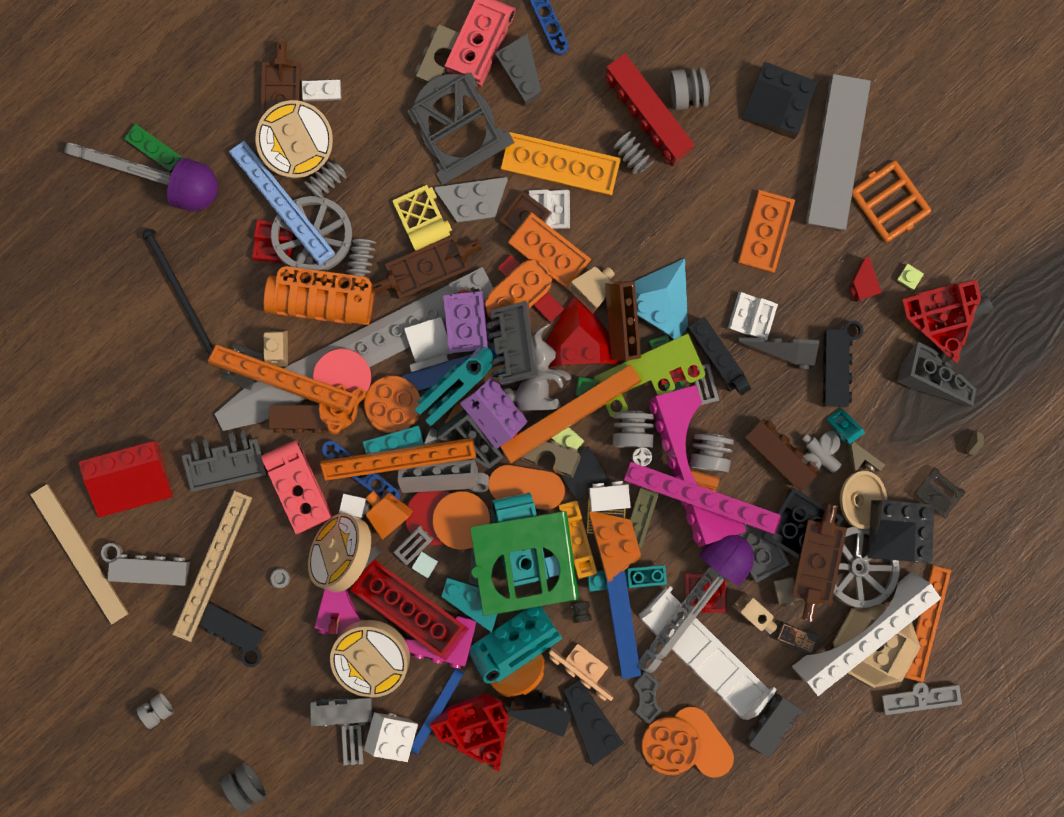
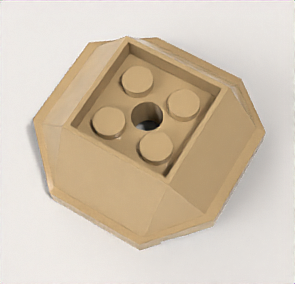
[832,603,920,688]

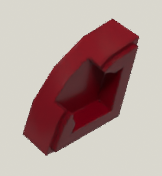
[328,613,339,634]

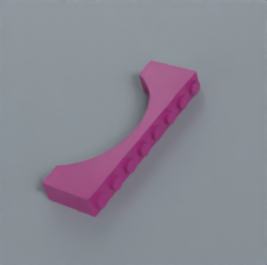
[649,385,746,547]
[624,462,781,535]
[315,588,477,669]

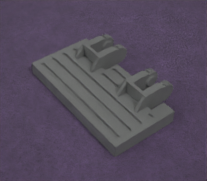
[486,301,538,385]
[182,430,267,492]

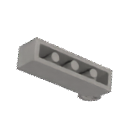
[398,460,489,493]
[101,543,190,586]

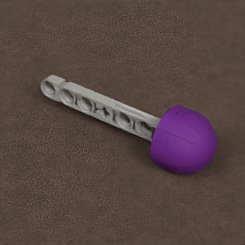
[64,143,218,211]
[639,535,754,673]

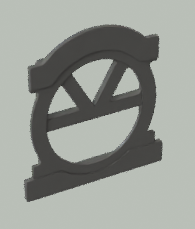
[408,73,515,185]

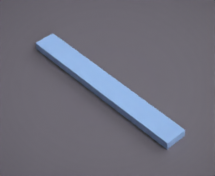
[229,141,335,266]

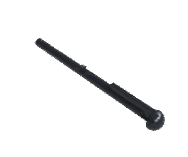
[142,229,214,356]

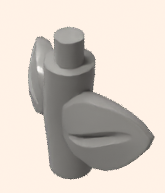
[802,431,842,473]

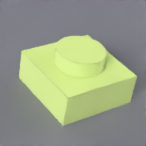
[896,264,924,291]

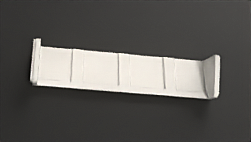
[638,586,777,720]

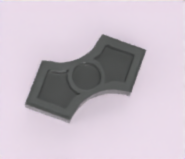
[633,671,662,725]

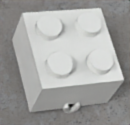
[364,712,418,762]

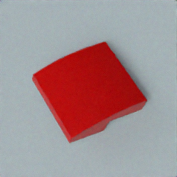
[252,220,294,264]
[685,574,727,613]

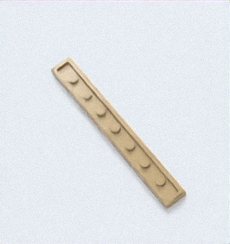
[31,484,129,625]
[172,491,252,642]

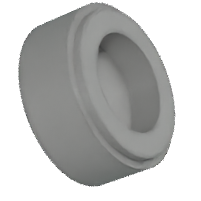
[270,569,291,588]

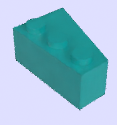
[363,426,425,454]
[442,577,503,632]

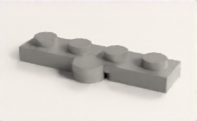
[881,682,962,715]

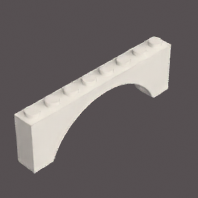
[792,571,941,696]

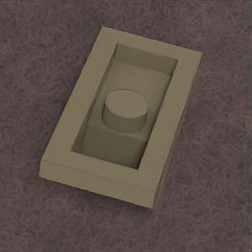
[848,442,885,472]

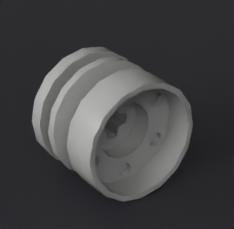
[670,67,710,111]
[613,411,654,448]
[689,433,734,473]

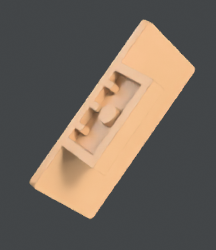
[548,643,613,701]

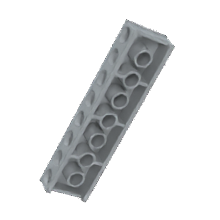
[805,74,871,232]

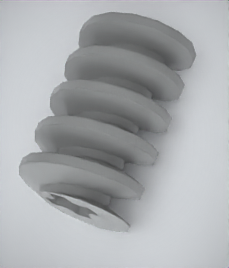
[613,132,654,174]
[304,158,347,198]
[346,239,376,280]

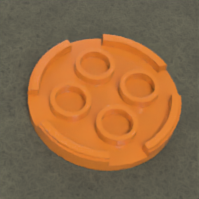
[364,376,421,433]
[433,492,491,550]
[491,654,544,697]
[642,716,700,775]

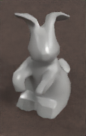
[504,324,571,410]

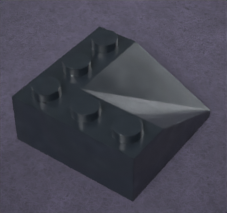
[741,61,818,139]
[763,487,844,560]
[868,500,935,563]
[508,691,572,737]

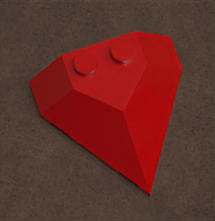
[902,279,981,364]
[545,295,618,367]
[430,694,509,772]

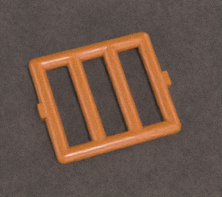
[852,160,931,242]

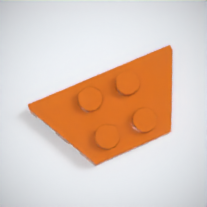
[589,511,641,582]

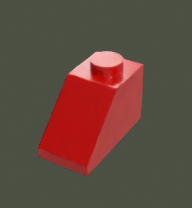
[849,257,882,302]

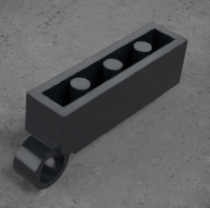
[686,316,751,396]
[822,321,863,408]
[198,600,267,667]

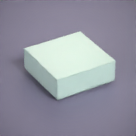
[412,552,438,578]

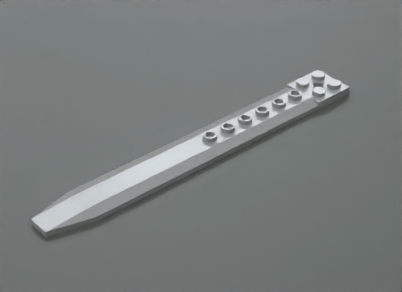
[215,267,493,431]

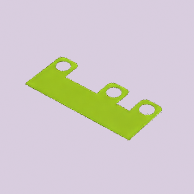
[594,334,705,417]

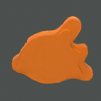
[319,382,366,434]

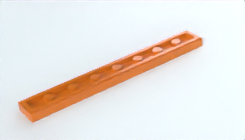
[208,345,358,414]
[500,364,641,463]
[320,438,476,481]

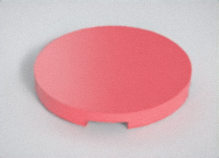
[313,348,371,393]

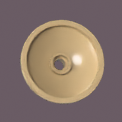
[840,471,887,529]

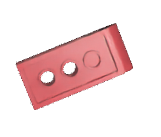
[445,0,516,87]
[261,439,333,534]

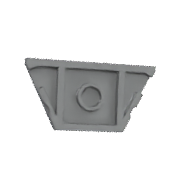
[435,177,508,223]

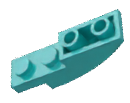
[587,565,667,591]

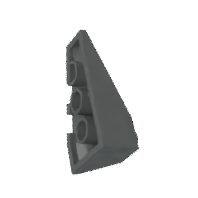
[736,337,819,370]
[897,342,977,407]

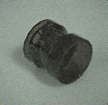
[570,601,592,623]

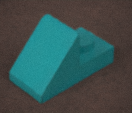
[827,408,865,444]

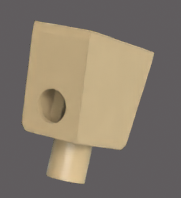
[567,267,615,314]
[264,330,288,367]
[732,592,777,634]

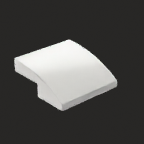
[529,190,570,229]
[727,292,778,340]
[404,317,452,362]

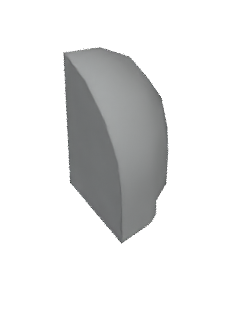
[424,427,444,445]

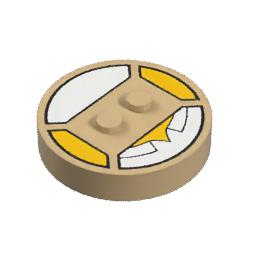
[255,100,333,179]
[308,513,371,592]
[330,620,410,697]

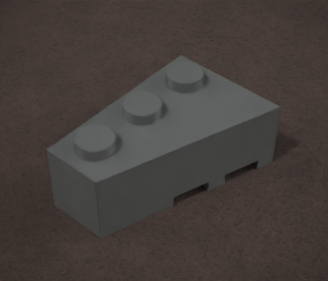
[495,33,541,107]
[437,409,504,469]
[747,694,803,758]
[310,696,374,727]

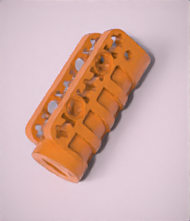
[264,266,375,325]

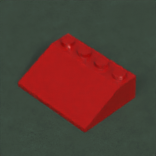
[79,441,173,518]

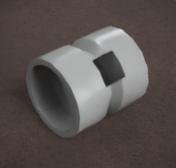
[137,693,174,729]

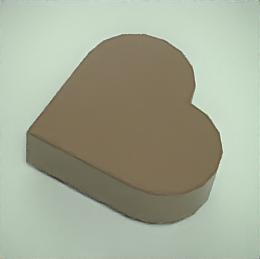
[966,431,984,456]

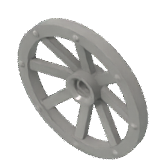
[271,196,352,271]
[833,527,900,608]

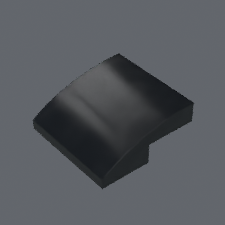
[561,446,609,501]

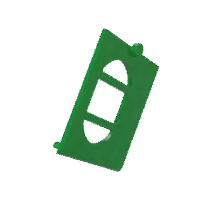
[470,510,579,616]

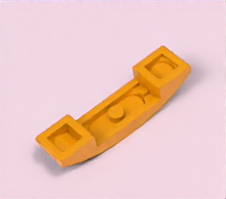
[559,501,597,579]

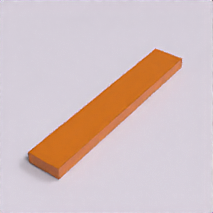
[905,565,951,682]

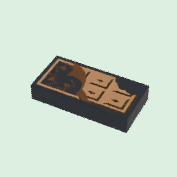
[775,622,819,654]

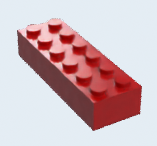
[605,54,695,166]
[350,559,469,661]

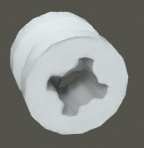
[632,447,652,466]

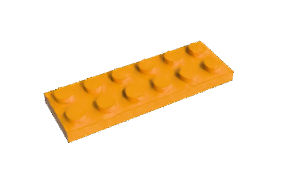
[501,132,621,196]

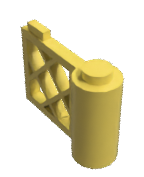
[393,185,452,251]

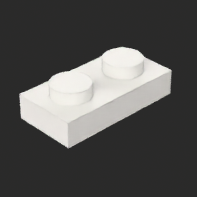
[302,80,341,102]

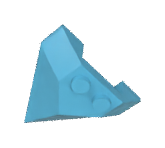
[635,258,688,340]

